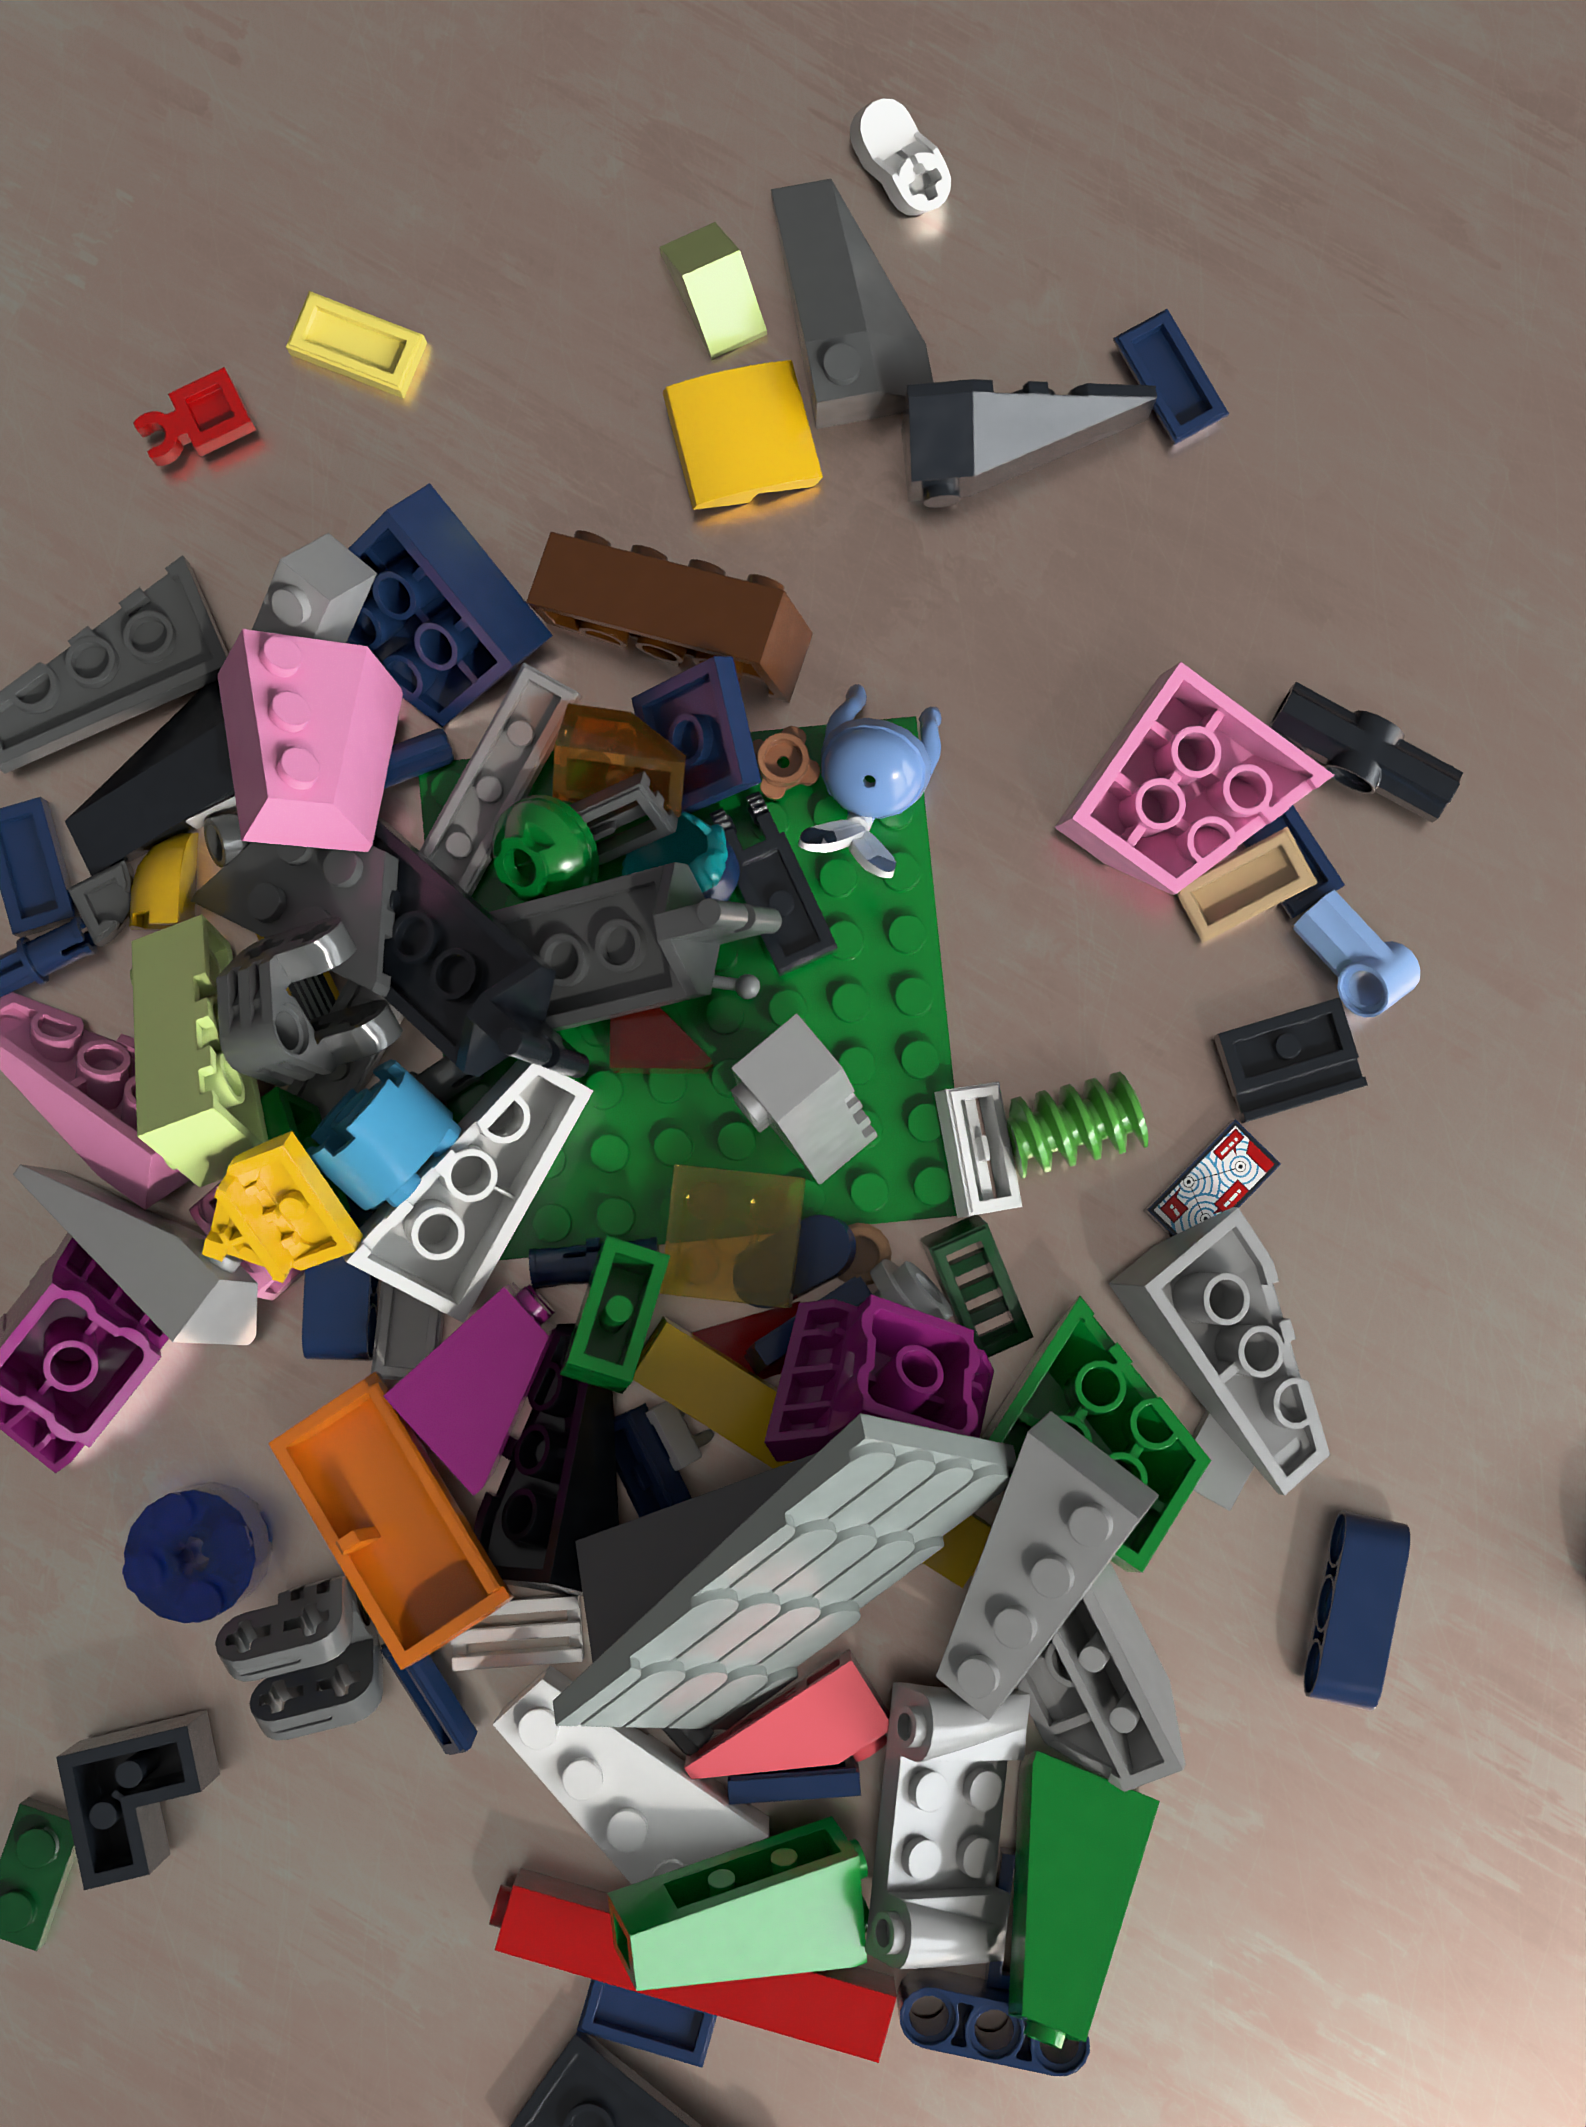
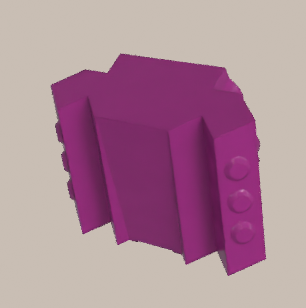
[0,1232,169,1474]
[764,1294,994,1462]

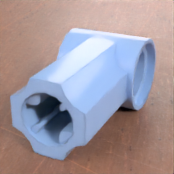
[1293,890,1420,1018]

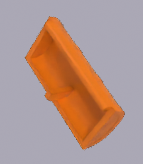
[268,1371,514,1670]

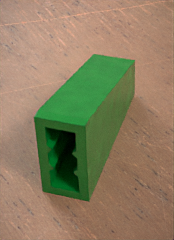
[1008,1751,1160,2049]

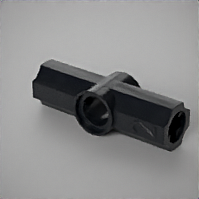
[1269,682,1463,823]

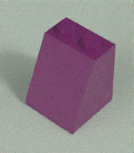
[383,1282,556,1496]

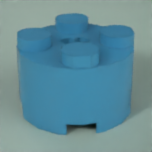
[306,1059,462,1210]

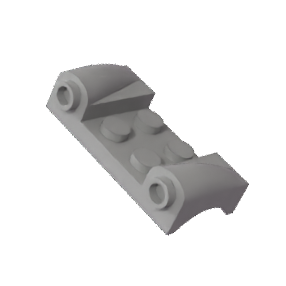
[865,1682,1031,1969]

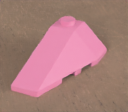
[0,992,190,1210]

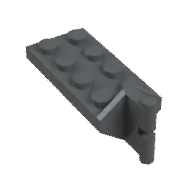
[489,862,782,1032]

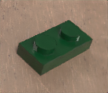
[0,1797,76,1952]

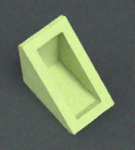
[659,222,767,360]

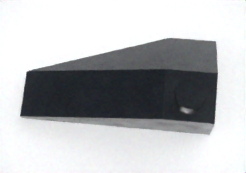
[65,680,235,876]
[473,1323,619,1596]

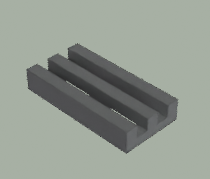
[569,771,678,866]

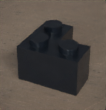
[56,1710,220,1890]

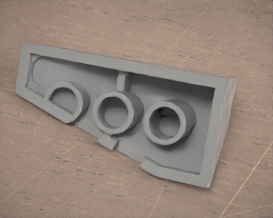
[13,1164,258,1345]
[1109,1207,1330,1495]

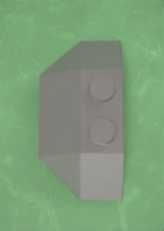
[1016,1562,1186,1792]

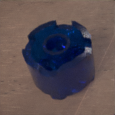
[122,1482,273,1623]

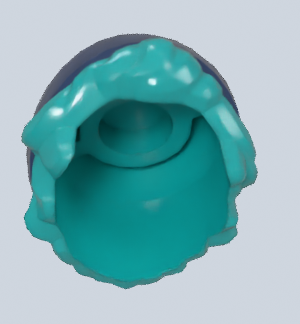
[622,812,740,901]

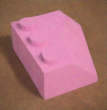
[218,629,403,852]

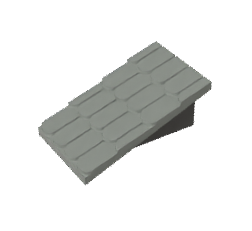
[553,1413,1017,1730]

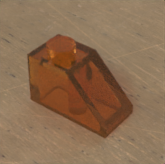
[553,703,686,817]

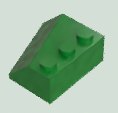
[981,1296,1211,1573]

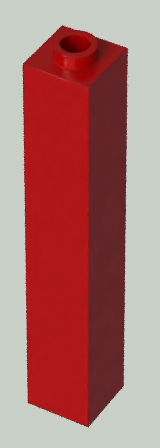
[489,1868,897,2063]

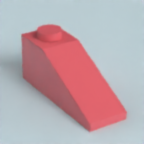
[684,1649,890,1779]

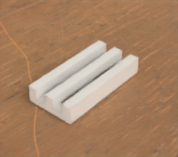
[934,1082,1022,1218]
[451,1594,584,1671]

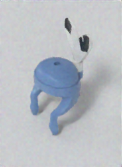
[798,684,942,878]

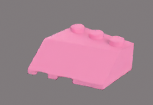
[1055,662,1334,895]

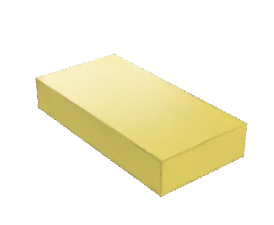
[286,291,427,399]

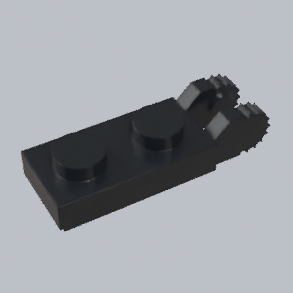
[709,791,838,977]

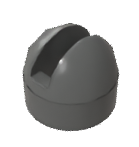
[204,814,251,868]

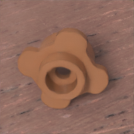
[753,726,820,799]

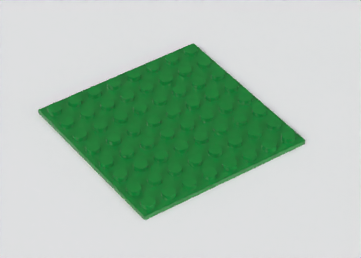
[419,716,957,1260]

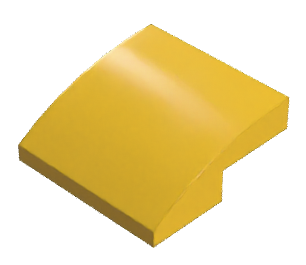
[662,360,823,510]

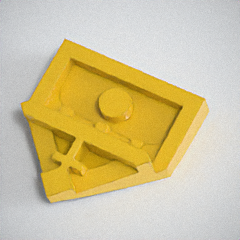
[202,1131,363,1283]

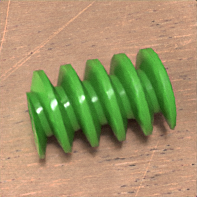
[1007,1072,1149,1179]

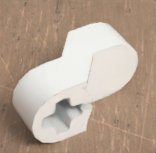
[850,98,951,216]

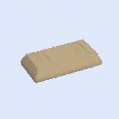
[1177,827,1318,943]

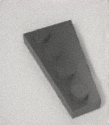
[0,555,228,774]

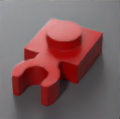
[133,367,257,466]

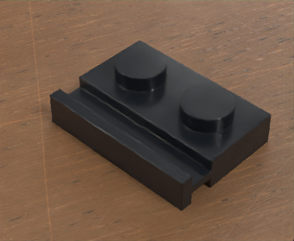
[1214,997,1368,1124]

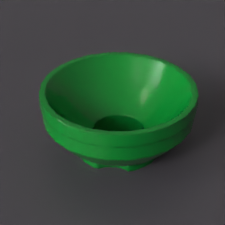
[492,795,599,903]

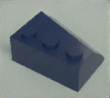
[346,483,553,727]

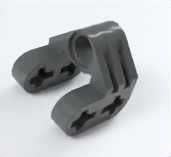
[216,916,403,1087]
[215,1575,383,1741]

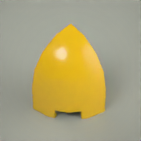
[129,833,199,931]

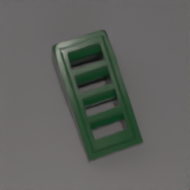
[921,1215,1034,1358]

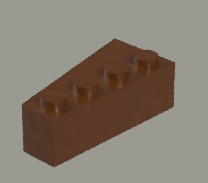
[526,530,813,703]

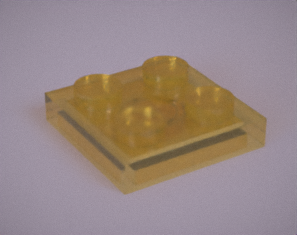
[660,1164,806,1308]

